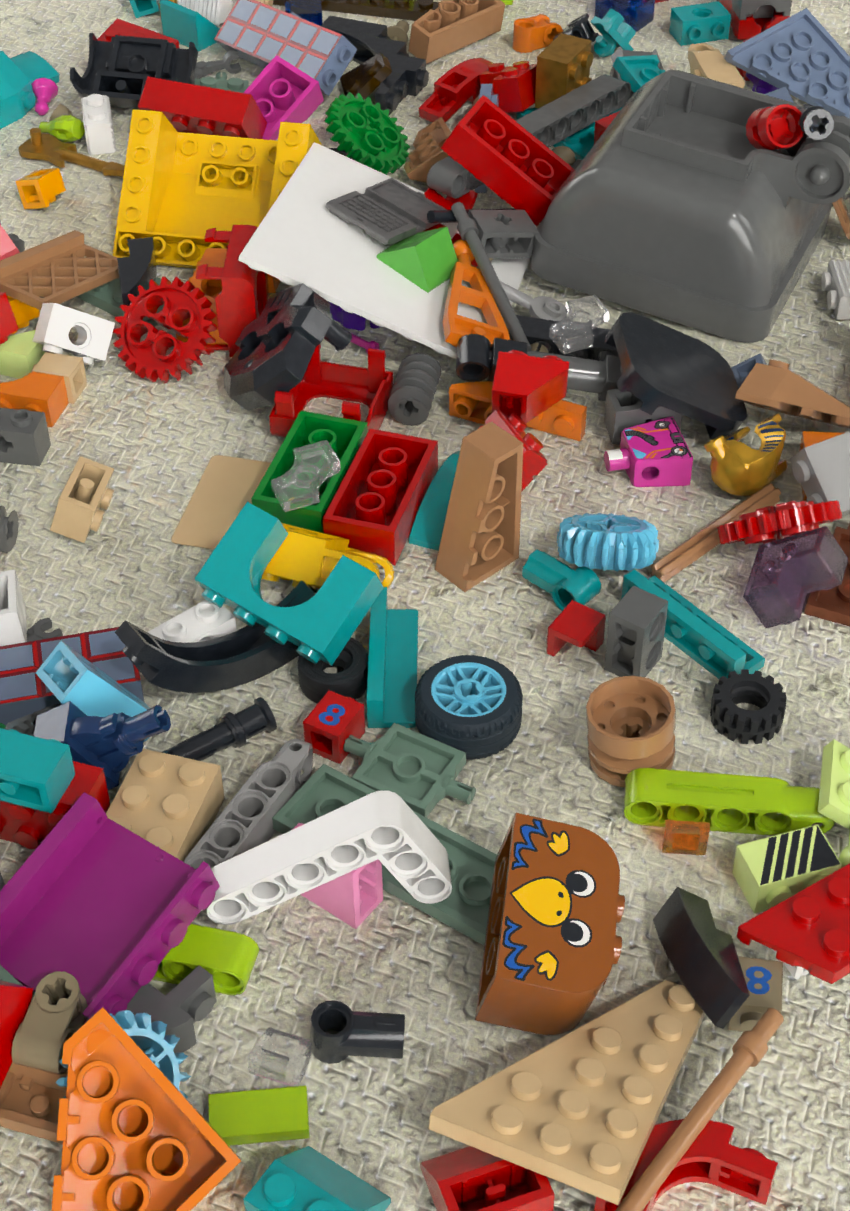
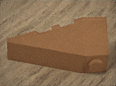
[404,117,451,183]
[735,359,850,429]

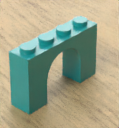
[194,502,384,666]

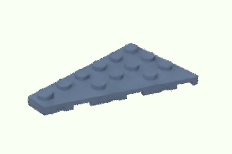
[724,8,850,119]

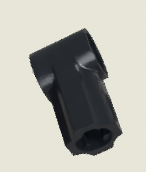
[310,1000,405,1064]

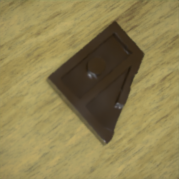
[340,52,392,100]

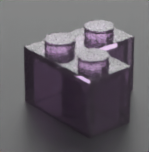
[743,526,848,628]

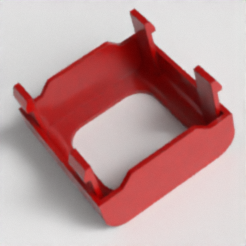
[196,225,269,357]
[269,344,393,437]

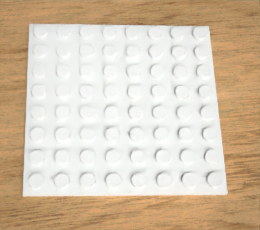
[238,142,532,359]

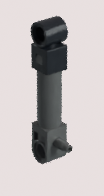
[456,334,623,402]

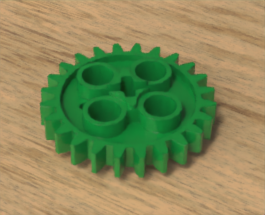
[324,92,410,175]

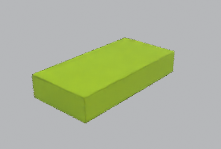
[208,1085,310,1146]

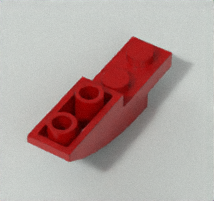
[419,58,495,122]

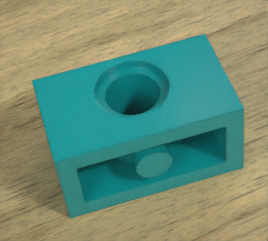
[669,1,731,46]

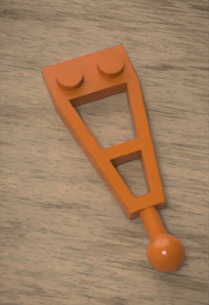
[442,239,510,347]

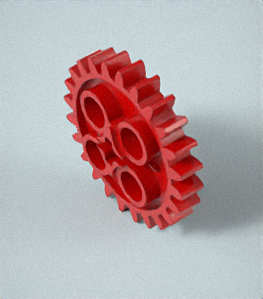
[113,276,218,383]
[717,500,842,545]

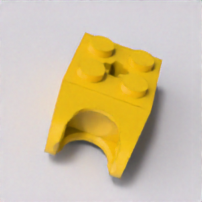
[261,523,394,589]

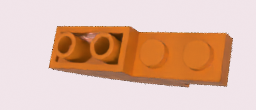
[449,381,587,441]

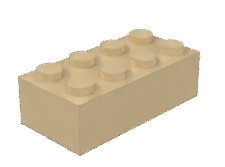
[106,749,225,862]

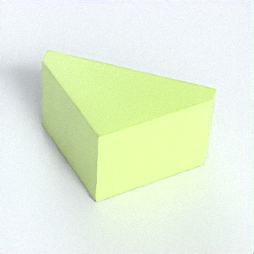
[0,330,45,379]

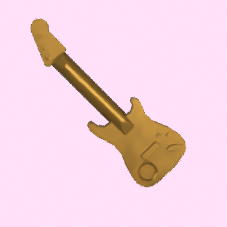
[19,128,125,177]

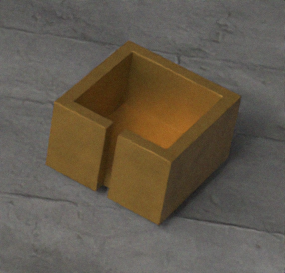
[535,33,594,109]

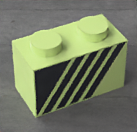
[732,824,842,914]

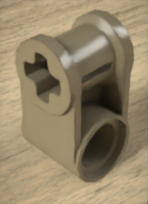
[11,971,88,1075]

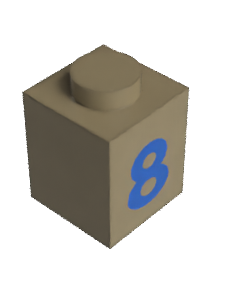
[728,956,783,1036]

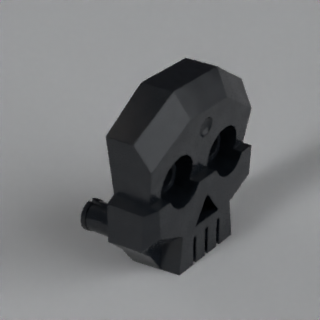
[224,283,352,411]

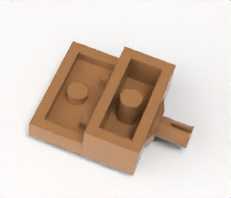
[0,1062,68,1144]

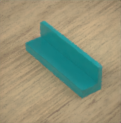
[367,587,418,728]

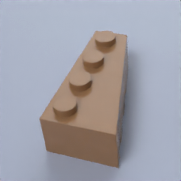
[435,422,523,592]

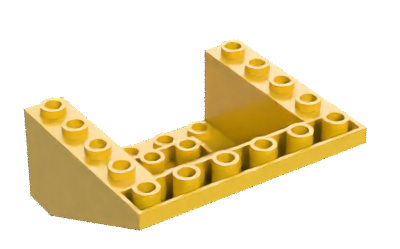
[112,109,322,269]

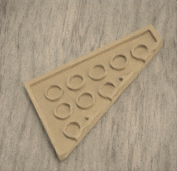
[428,980,705,1205]

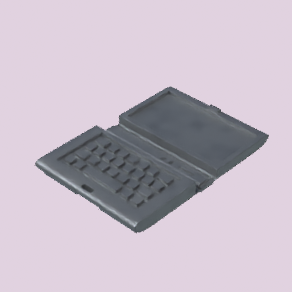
[326,178,447,246]

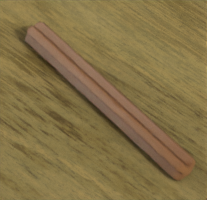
[650,484,781,582]

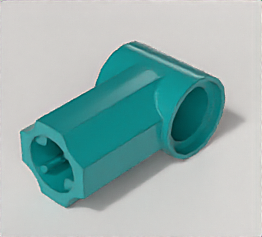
[522,549,602,611]

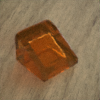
[662,820,710,855]

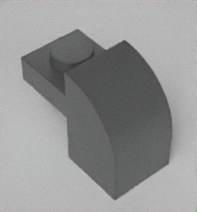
[126,965,217,1053]

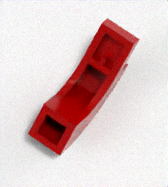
[594,1119,778,1211]

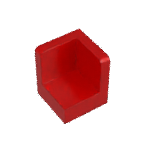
[547,600,606,657]

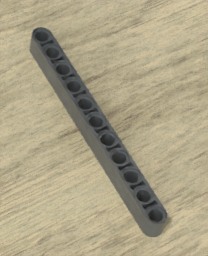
[427,74,631,199]

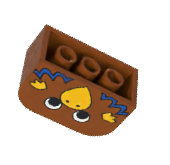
[475,813,625,1035]

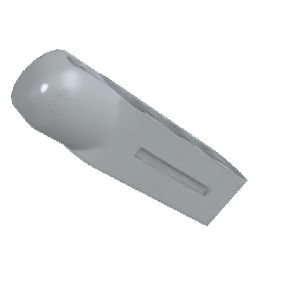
[184,739,313,909]

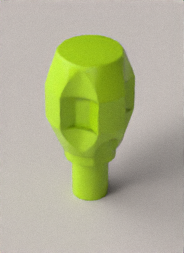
[39,115,85,142]

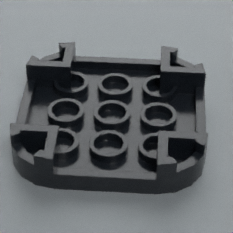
[605,312,747,440]

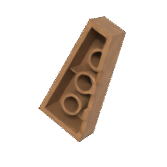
[408,0,505,64]

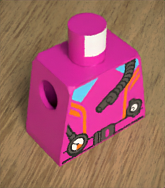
[604,417,693,487]

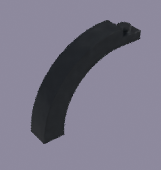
[115,580,318,693]

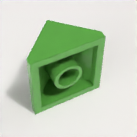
[376,227,458,293]

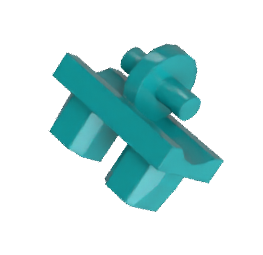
[591,8,636,57]

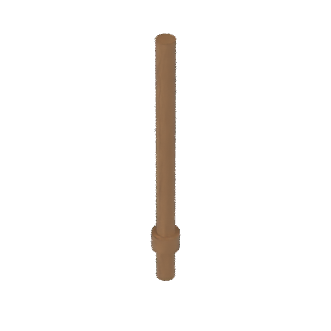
[615,1008,784,1211]

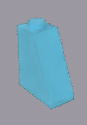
[36,641,150,742]

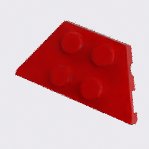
[737,863,850,984]

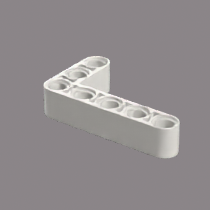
[207,791,452,925]

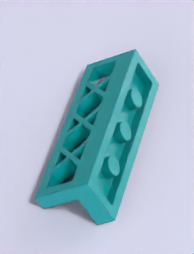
[621,569,765,679]

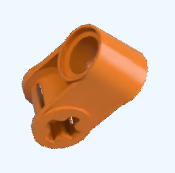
[512,14,563,53]

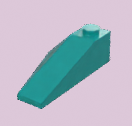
[0,51,36,129]

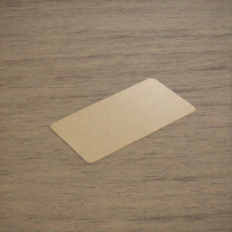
[171,455,271,549]

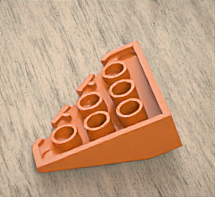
[52,1007,241,1211]

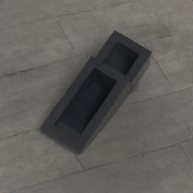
[117,237,157,314]
[653,887,750,1029]

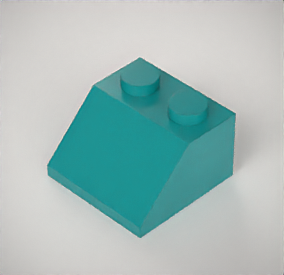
[243,1146,391,1211]

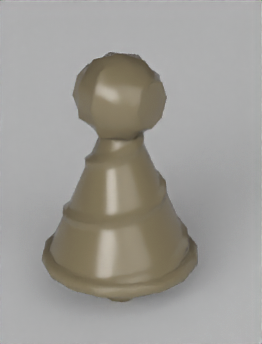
[387,20,409,45]

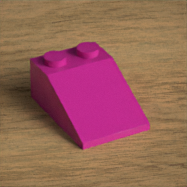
[243,55,324,140]

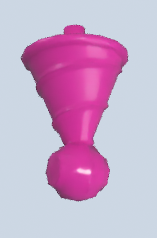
[32,78,58,116]

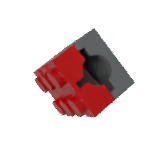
[717,0,792,41]

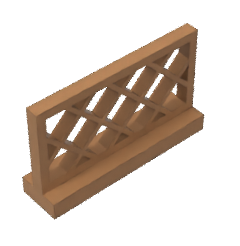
[0,230,119,310]

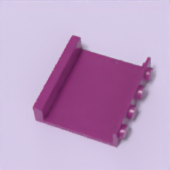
[0,792,220,1024]

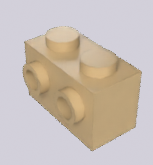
[50,456,114,543]

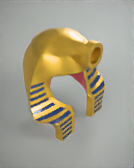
[704,413,787,496]

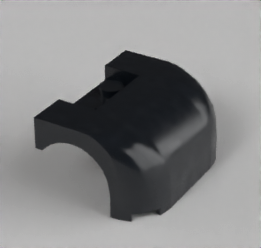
[69,33,198,110]

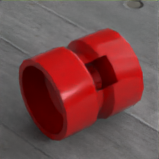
[746,104,804,150]

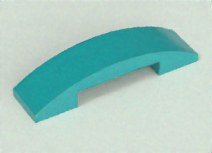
[409,451,460,551]

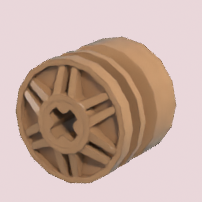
[586,675,676,788]

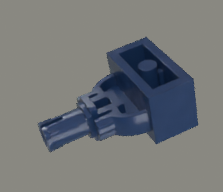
[34,701,171,790]

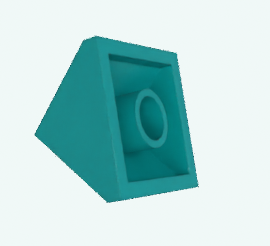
[159,0,220,52]

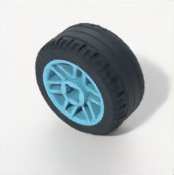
[415,655,523,760]

